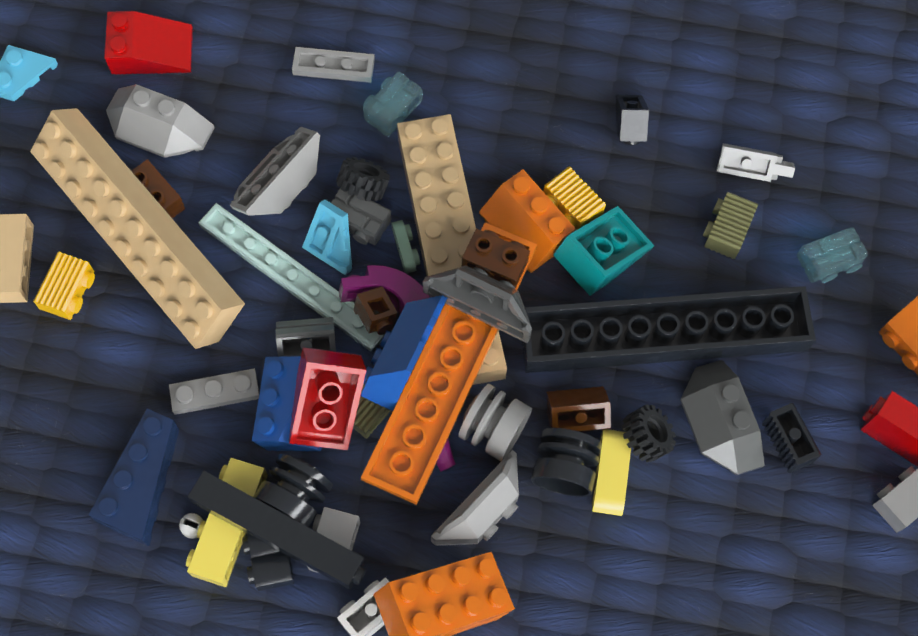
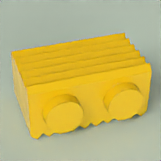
[543,167,606,230]
[33,252,95,320]

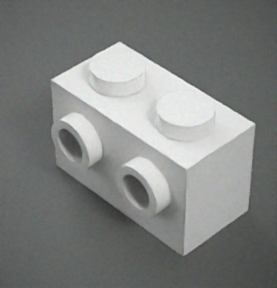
[337,577,389,636]

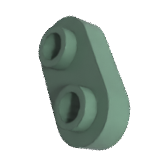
[391,220,420,274]

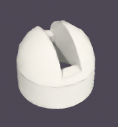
[179,513,203,539]

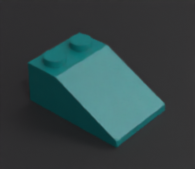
[553,206,654,296]

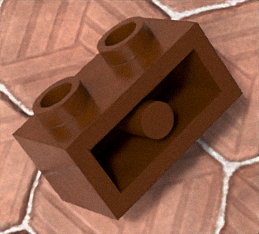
[131,159,185,218]
[461,228,530,289]
[547,386,611,431]

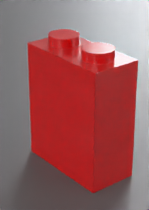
[861,391,918,467]

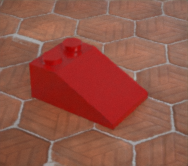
[105,11,193,75]
[289,348,366,450]

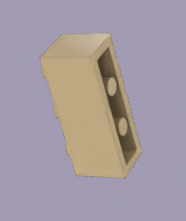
[0,214,34,303]

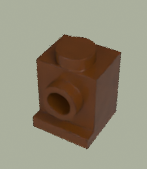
[353,286,398,335]

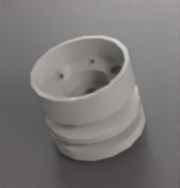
[458,384,533,461]

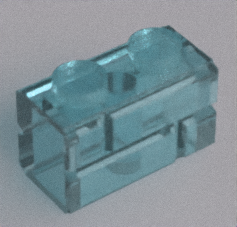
[363,72,423,137]
[797,227,868,283]

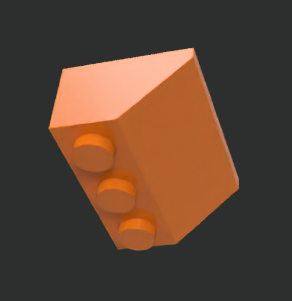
[479,169,576,273]
[879,296,918,375]

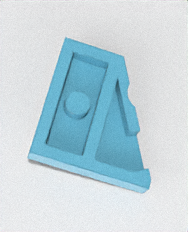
[0,45,58,101]
[302,200,352,275]

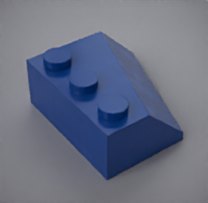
[361,295,447,411]
[252,356,322,451]

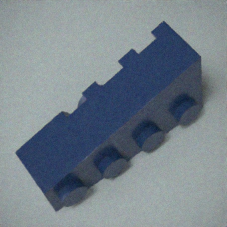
[88,408,180,546]

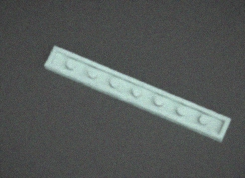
[198,203,385,352]

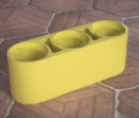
[592,429,631,516]

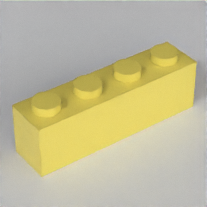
[186,458,268,587]

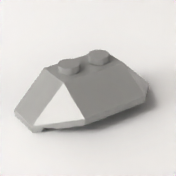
[106,84,215,158]
[230,127,320,216]
[431,450,519,546]

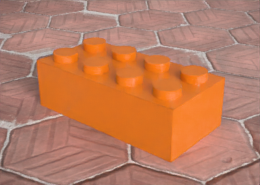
[373,551,515,636]

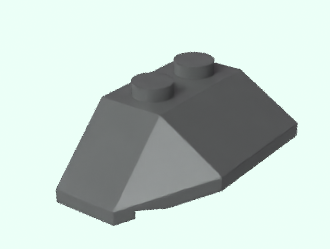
[423,265,532,343]
[680,360,765,475]

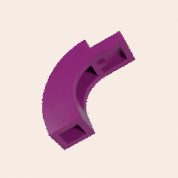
[339,265,433,332]

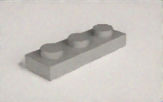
[292,47,375,83]
[169,368,260,415]

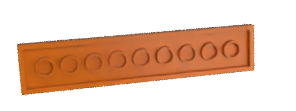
[361,223,537,505]

